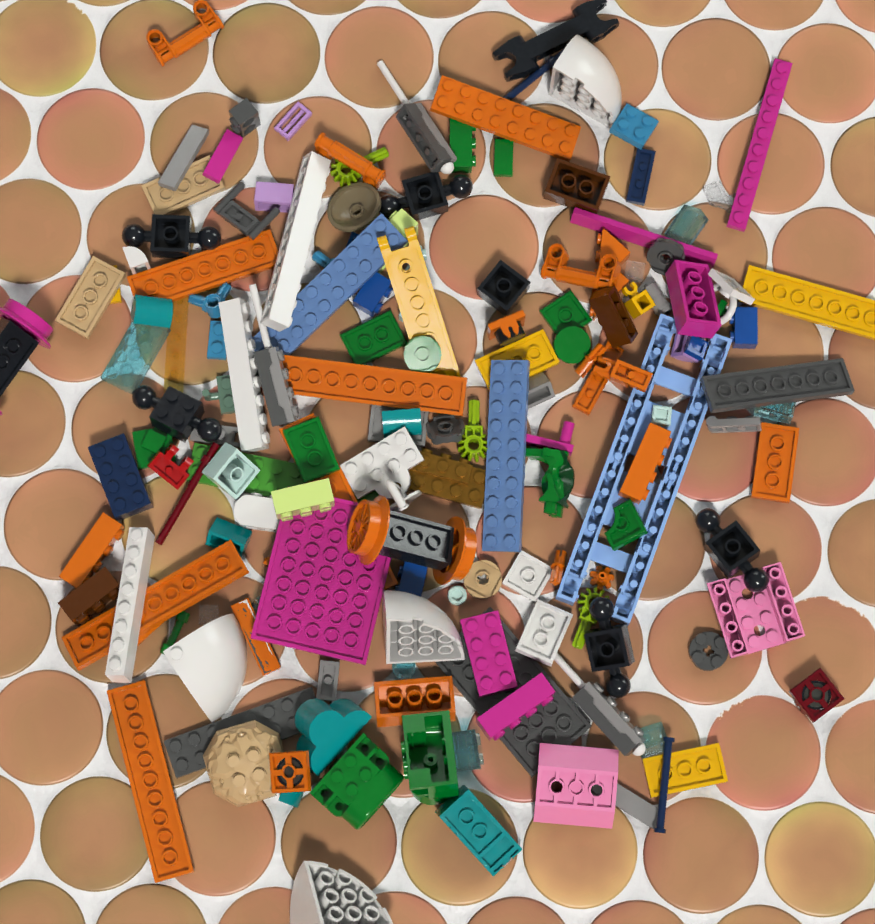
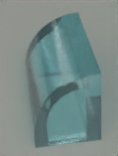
[664,204,709,245]

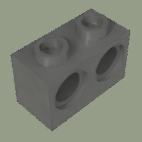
[229,98,261,138]

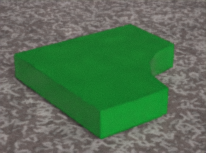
[604,499,648,551]

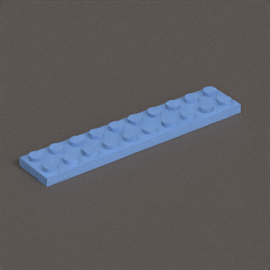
[253,213,408,355]
[482,360,530,552]

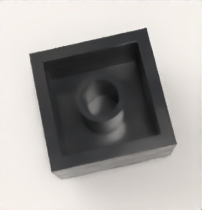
[477,260,531,316]

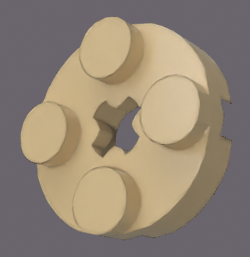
[464,560,502,599]

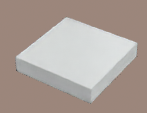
[502,550,552,603]

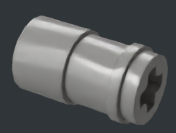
[640,282,672,317]

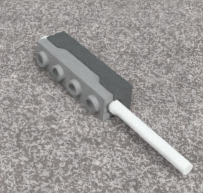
[377,60,457,174]
[249,284,299,428]
[554,652,646,756]

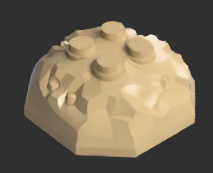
[203,720,284,807]

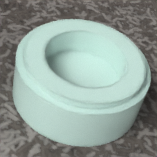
[447,586,467,606]

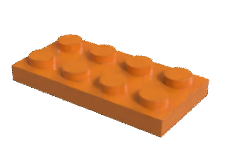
[751,422,799,504]

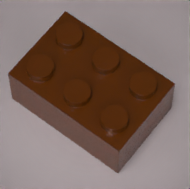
[543,158,610,214]
[58,567,120,626]

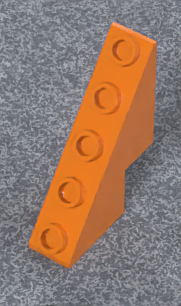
[589,229,630,321]

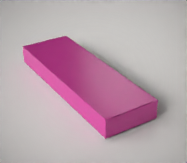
[202,129,243,184]

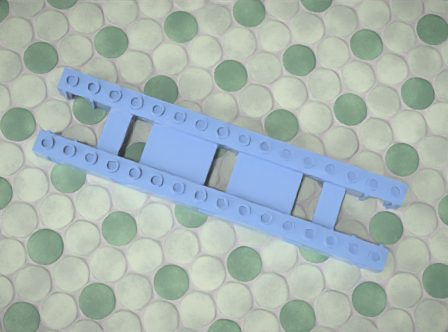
[555,313,733,626]

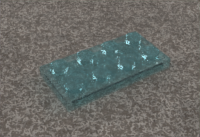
[101,322,171,394]

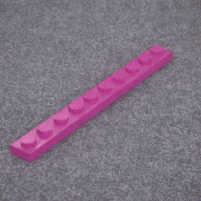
[726,58,793,232]

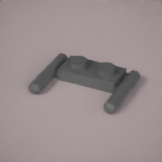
[213,182,280,240]

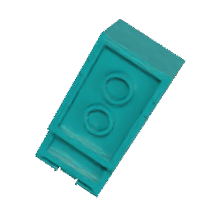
[435,785,522,876]

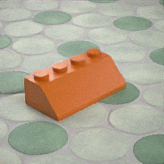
[374,676,456,728]

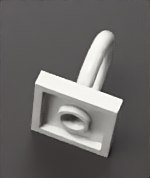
[708,268,755,325]

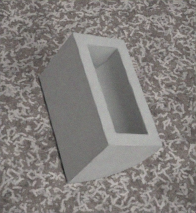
[528,372,556,409]

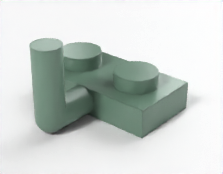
[202,375,235,415]

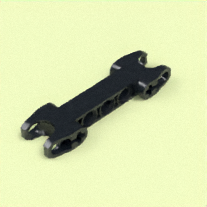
[492,0,619,82]

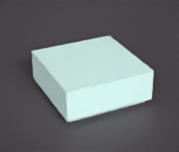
[651,405,672,427]

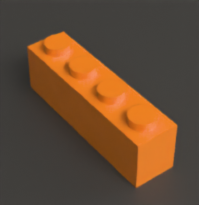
[618,423,672,504]
[59,512,125,588]

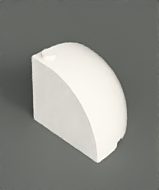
[548,35,622,128]
[382,590,465,664]
[163,614,248,723]
[290,861,393,924]

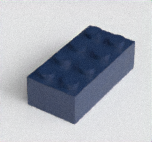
[88,433,154,521]

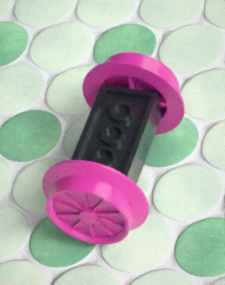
[0,299,53,416]

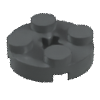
[647,238,685,275]
[426,414,465,445]
[688,632,728,671]

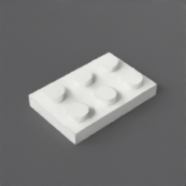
[515,599,573,667]

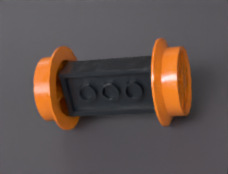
[347,496,477,585]

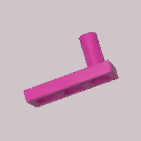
[526,421,575,456]

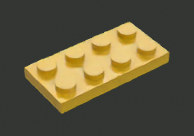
[475,329,560,392]
[642,743,728,798]

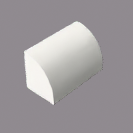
[122,246,151,274]

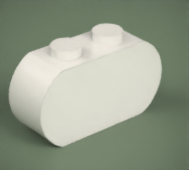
[234,493,280,533]

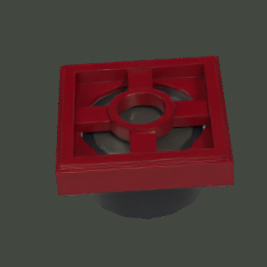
[788,668,844,723]

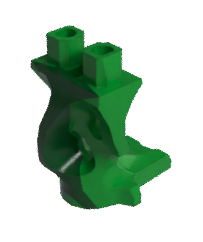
[526,448,575,518]

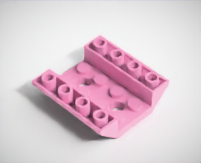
[707,562,805,658]
[533,743,619,829]

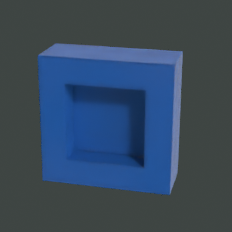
[684,336,709,361]

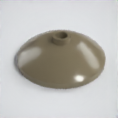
[327,182,381,232]

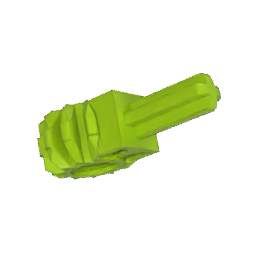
[330,147,389,187]
[457,400,488,462]
[572,587,609,650]

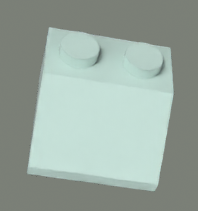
[202,442,260,500]

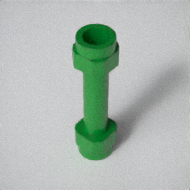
[160,611,190,655]

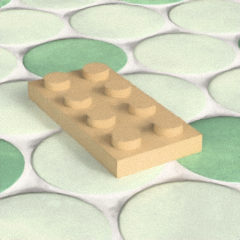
[141,155,226,215]
[55,256,126,340]

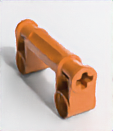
[146,0,224,67]
[314,132,386,190]
[541,243,621,290]

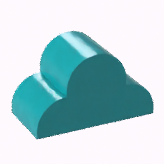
[295,699,372,776]

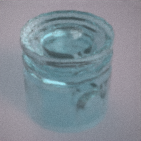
[392,663,416,680]

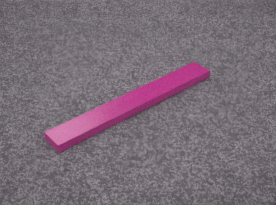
[570,207,718,269]

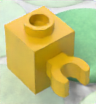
[621,282,656,320]

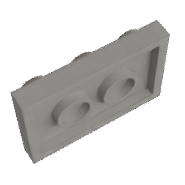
[368,405,429,447]

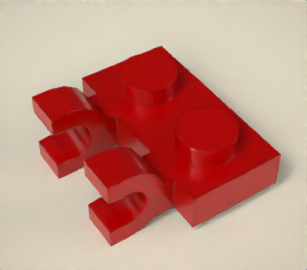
[147,443,194,490]

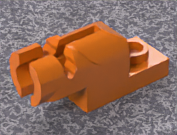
[592,356,653,392]

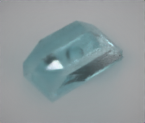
[632,722,667,759]

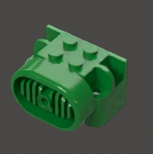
[401,710,459,805]
[310,733,404,830]

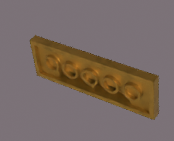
[396,448,486,509]

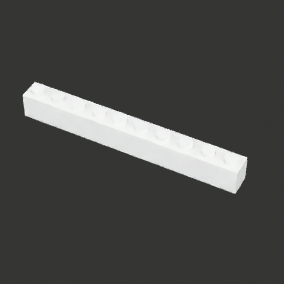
[260,151,331,332]

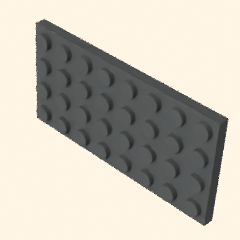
[435,607,592,777]

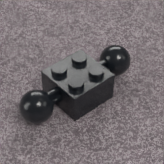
[379,172,473,221]
[122,214,221,258]
[132,385,222,442]
[696,508,769,593]
[584,597,635,698]

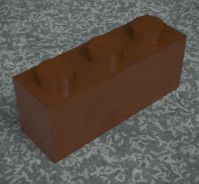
[589,286,638,348]

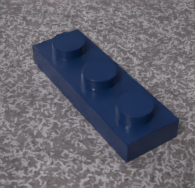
[626,148,656,206]

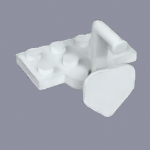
[340,426,425,511]

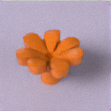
[589,565,615,591]

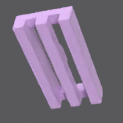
[274,101,312,141]

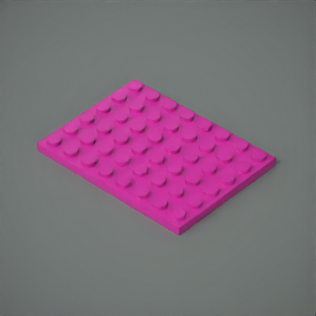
[251,497,400,665]

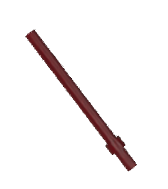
[155,442,220,546]

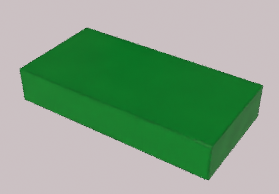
[494,139,513,177]

